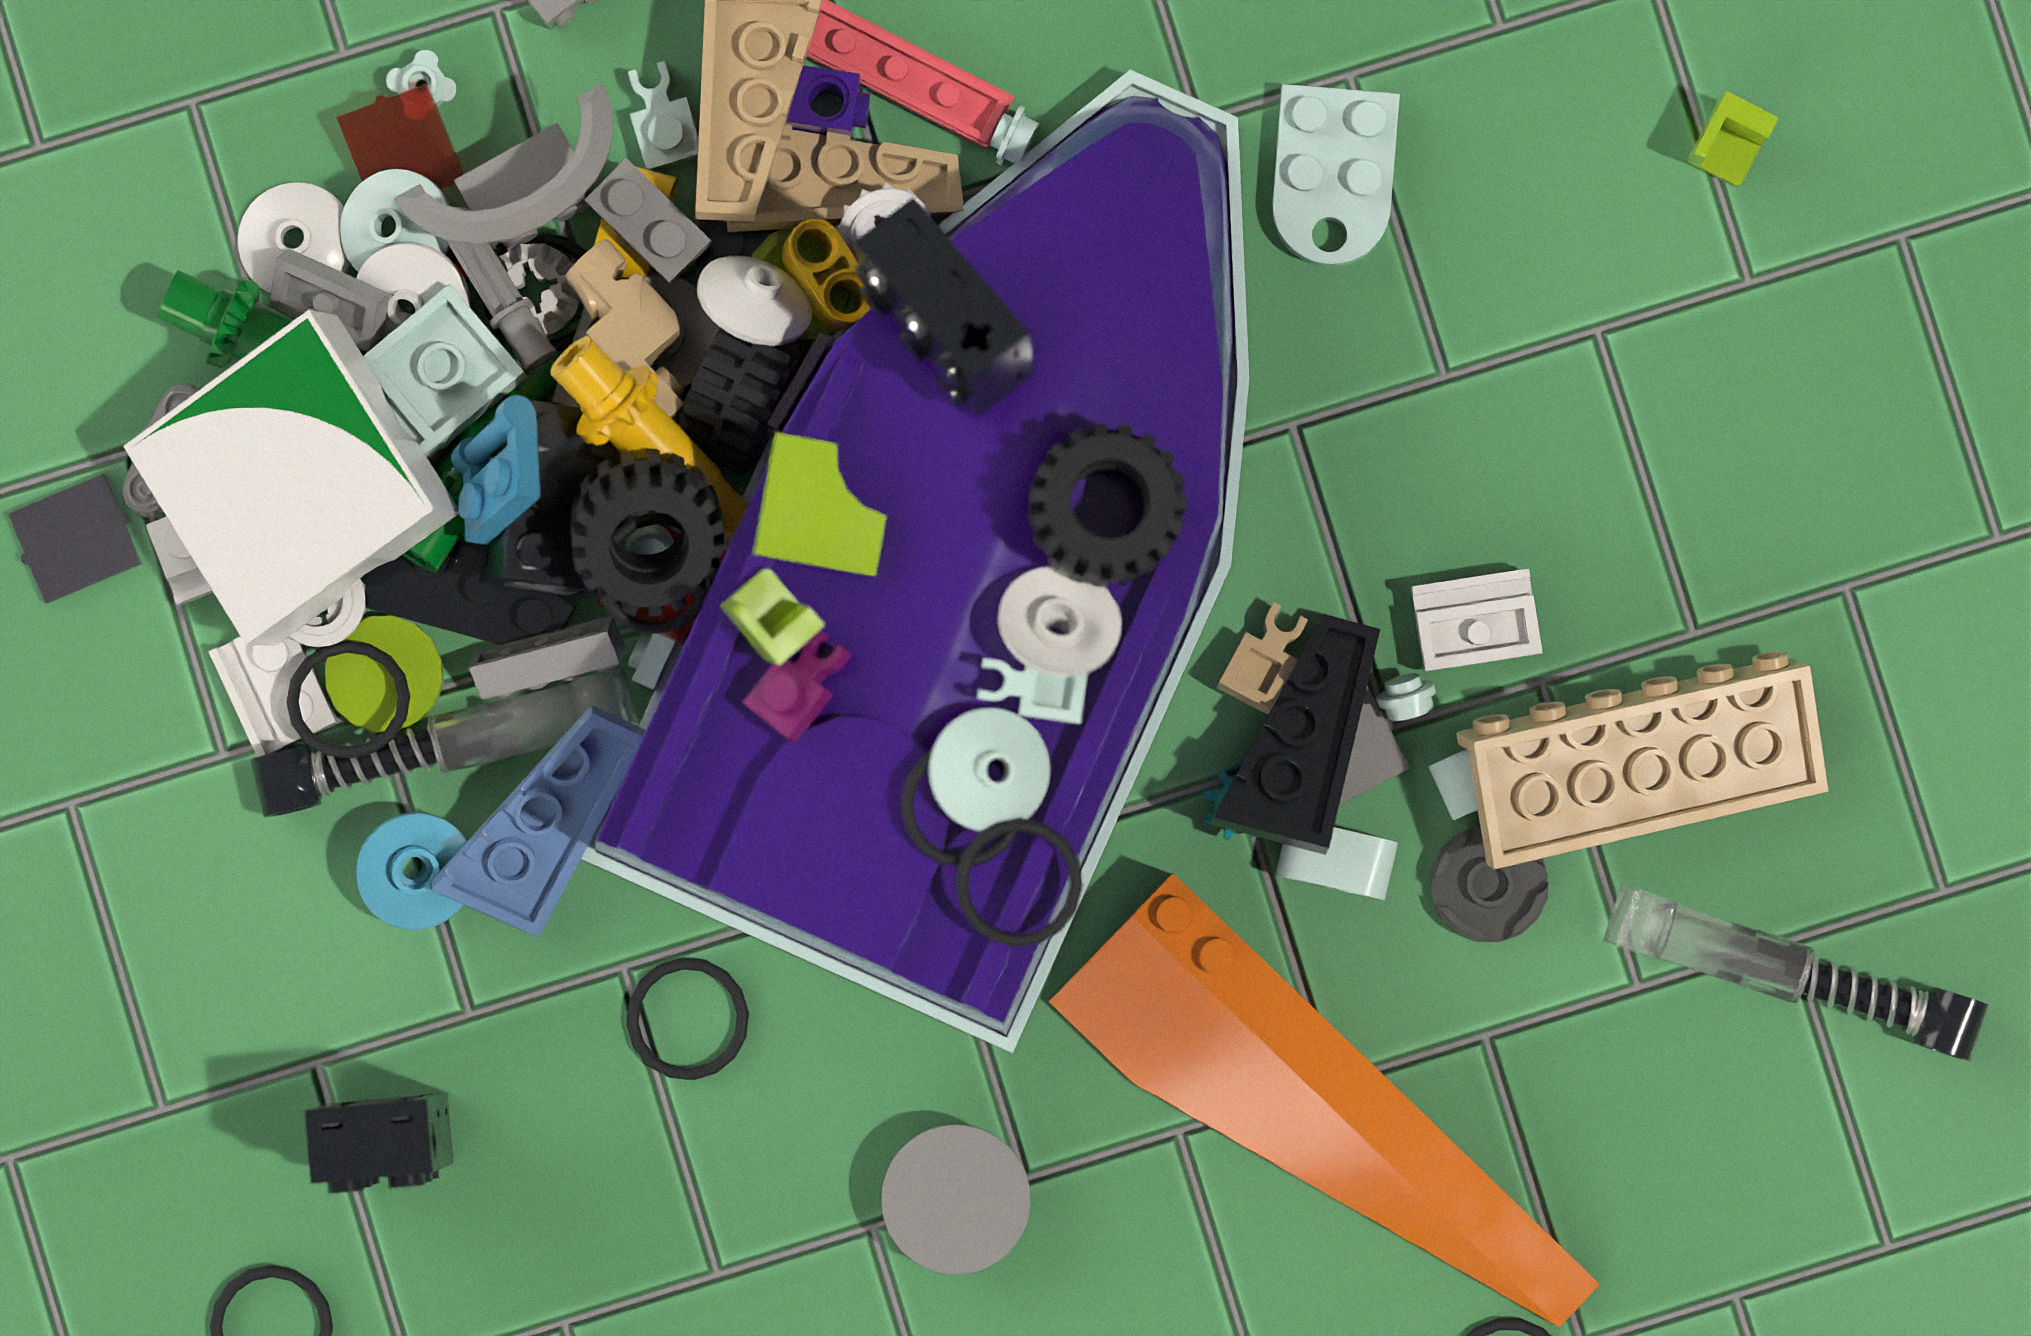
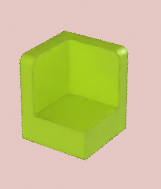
[1686,91,1779,187]
[720,568,825,666]

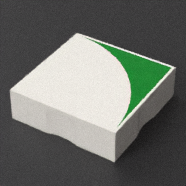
[123,309,459,646]

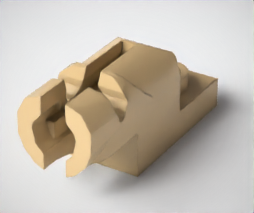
[565,239,685,423]

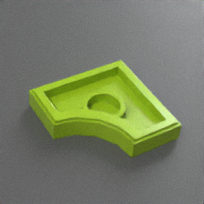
[753,433,886,576]

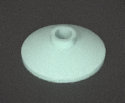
[340,169,450,272]
[929,708,1050,831]

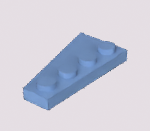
[431,705,645,938]

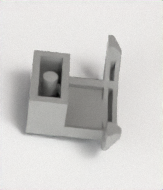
[394,83,614,251]

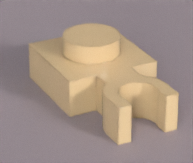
[1217,602,1308,715]

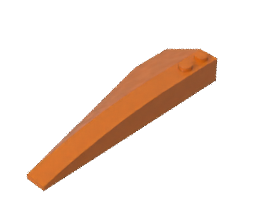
[1048,873,1600,1327]

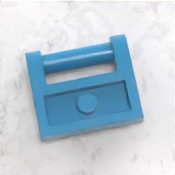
[451,395,540,545]

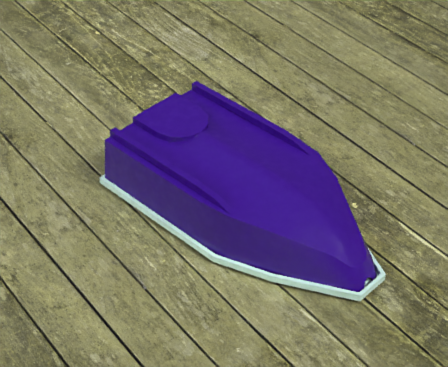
[581,70,1249,1053]

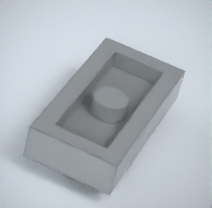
[585,158,712,285]
[269,249,390,352]

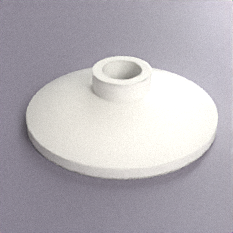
[238,182,351,294]
[356,242,470,340]
[697,256,812,346]
[998,566,1121,677]

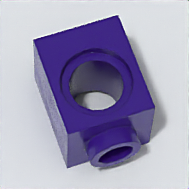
[786,66,871,140]

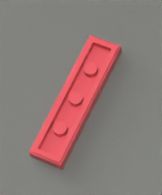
[806,0,1014,151]

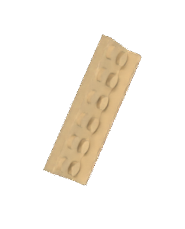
[1457,651,1829,869]

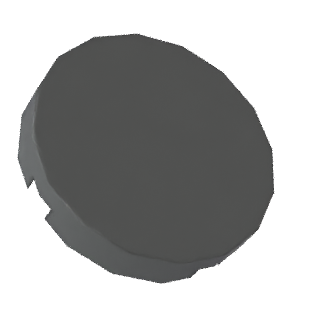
[1430,825,1548,942]

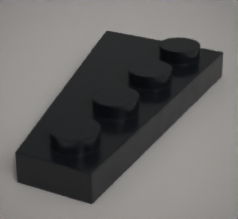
[360,540,577,645]
[1210,614,1380,855]

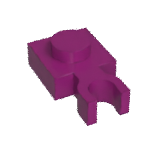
[743,630,852,743]

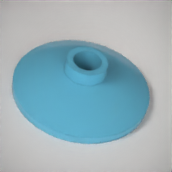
[356,812,467,930]

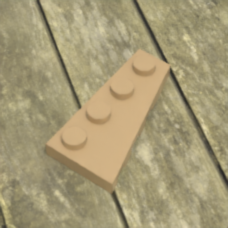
[695,0,823,222]
[727,124,964,232]

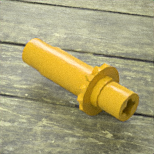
[550,336,749,538]

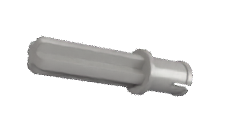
[445,207,557,372]

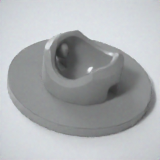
[881,1124,1031,1275]

